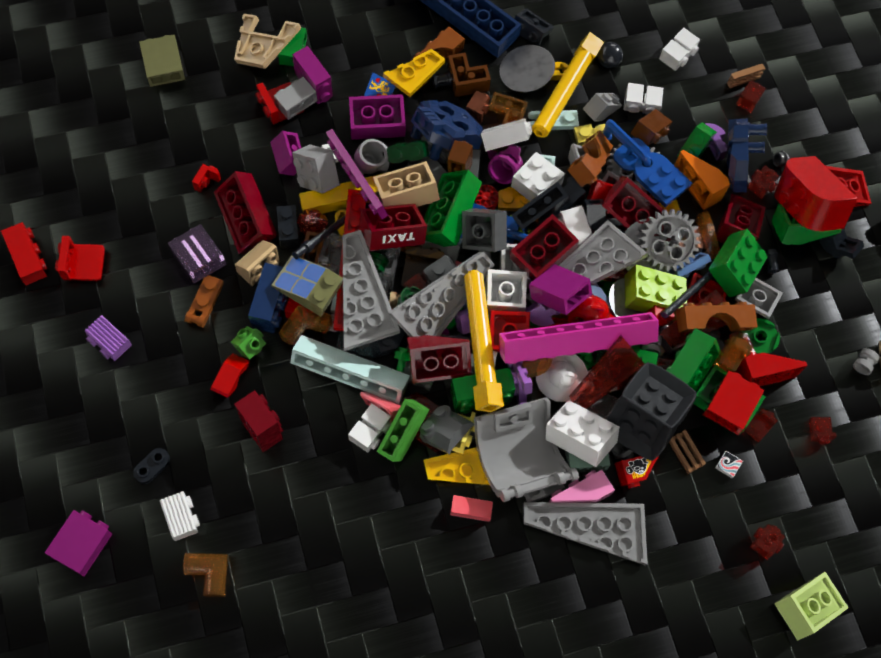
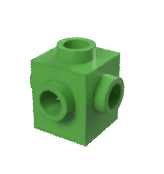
[231,326,266,359]

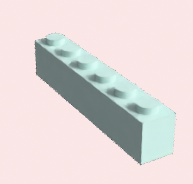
[290,335,410,404]

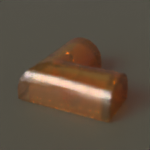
[489,92,528,124]
[696,211,720,259]
[279,305,332,345]
[183,553,228,597]

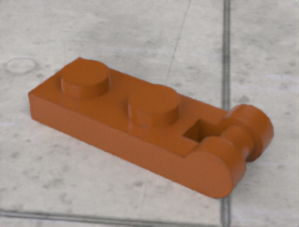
[184,274,224,328]

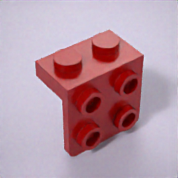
[255,82,305,124]
[55,236,105,281]

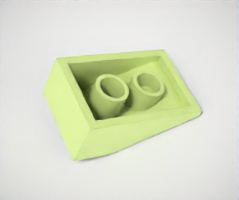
[774,572,848,641]

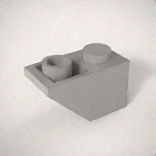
[583,93,622,121]

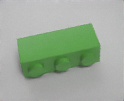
[377,399,430,462]

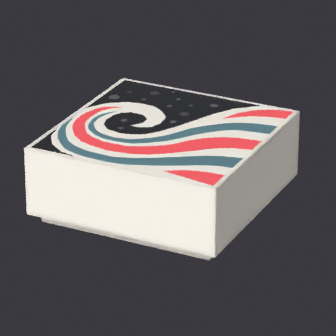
[715,451,743,478]

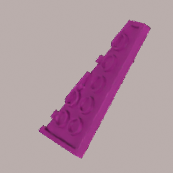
[326,129,388,219]

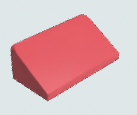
[360,392,401,419]
[450,495,493,522]

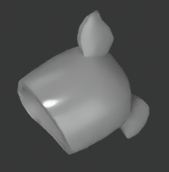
[353,139,389,175]

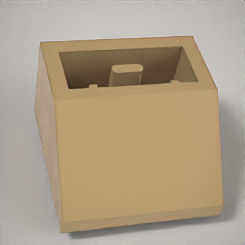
[235,240,280,287]

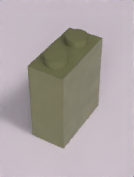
[139,34,185,87]

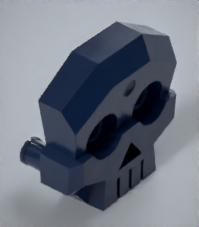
[410,100,483,160]
[727,118,767,192]

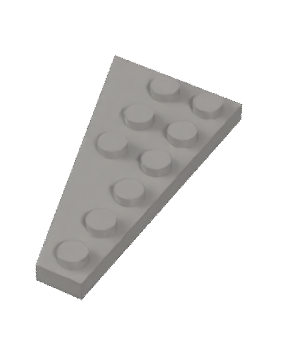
[526,220,649,304]
[343,230,400,351]
[388,251,495,337]
[523,502,647,566]

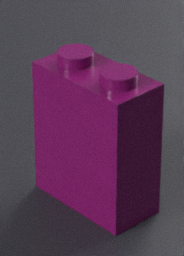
[292,46,333,105]
[529,264,592,315]
[45,510,112,577]

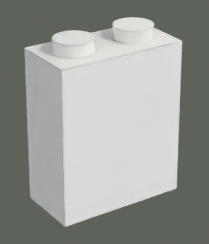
[481,118,532,151]

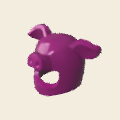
[487,144,523,184]

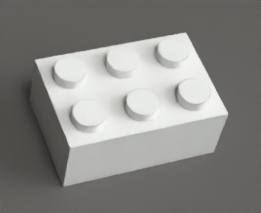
[545,400,619,467]

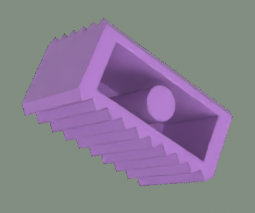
[85,315,132,361]

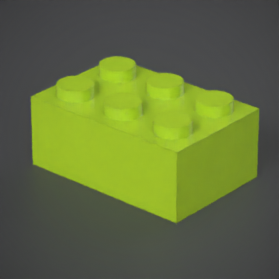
[625,264,687,321]

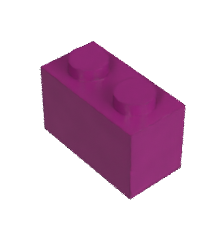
[270,131,301,176]

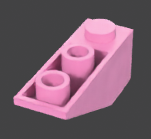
[549,470,615,503]

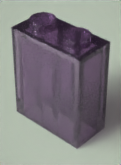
[168,224,227,283]

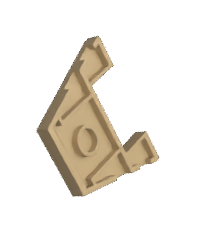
[234,14,301,69]

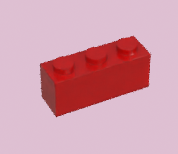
[1,222,48,285]

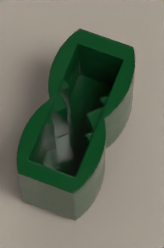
[387,140,429,163]

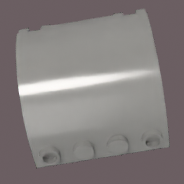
[474,397,579,502]

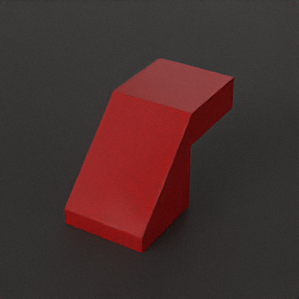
[210,353,250,398]

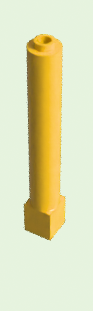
[532,32,604,137]
[464,270,504,413]

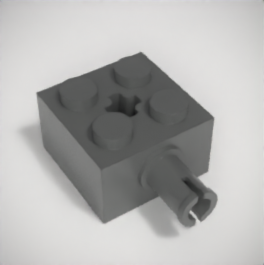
[462,208,507,260]

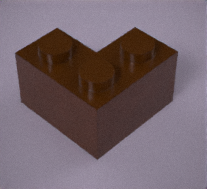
[447,53,491,97]

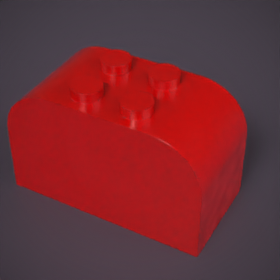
[774,156,858,231]

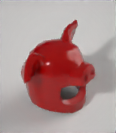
[568,295,615,323]

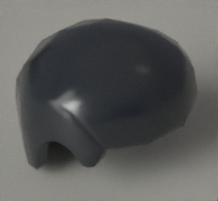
[597,42,623,69]

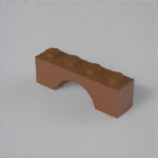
[405,26,465,92]
[568,130,613,187]
[676,302,758,333]

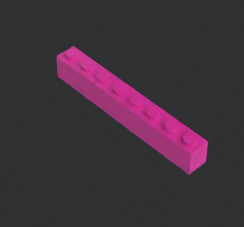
[499,312,659,364]

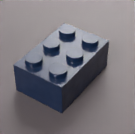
[248,263,287,334]

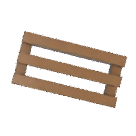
[727,64,765,88]
[669,430,706,474]

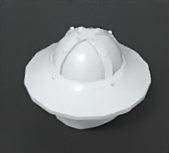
[536,354,588,402]

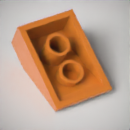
[674,150,731,210]

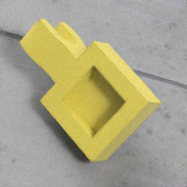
[573,124,605,146]

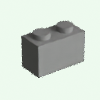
[274,77,317,120]

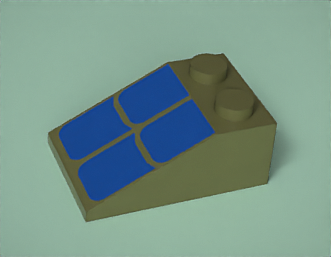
[271,255,343,316]

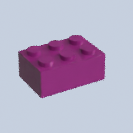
[349,94,406,140]

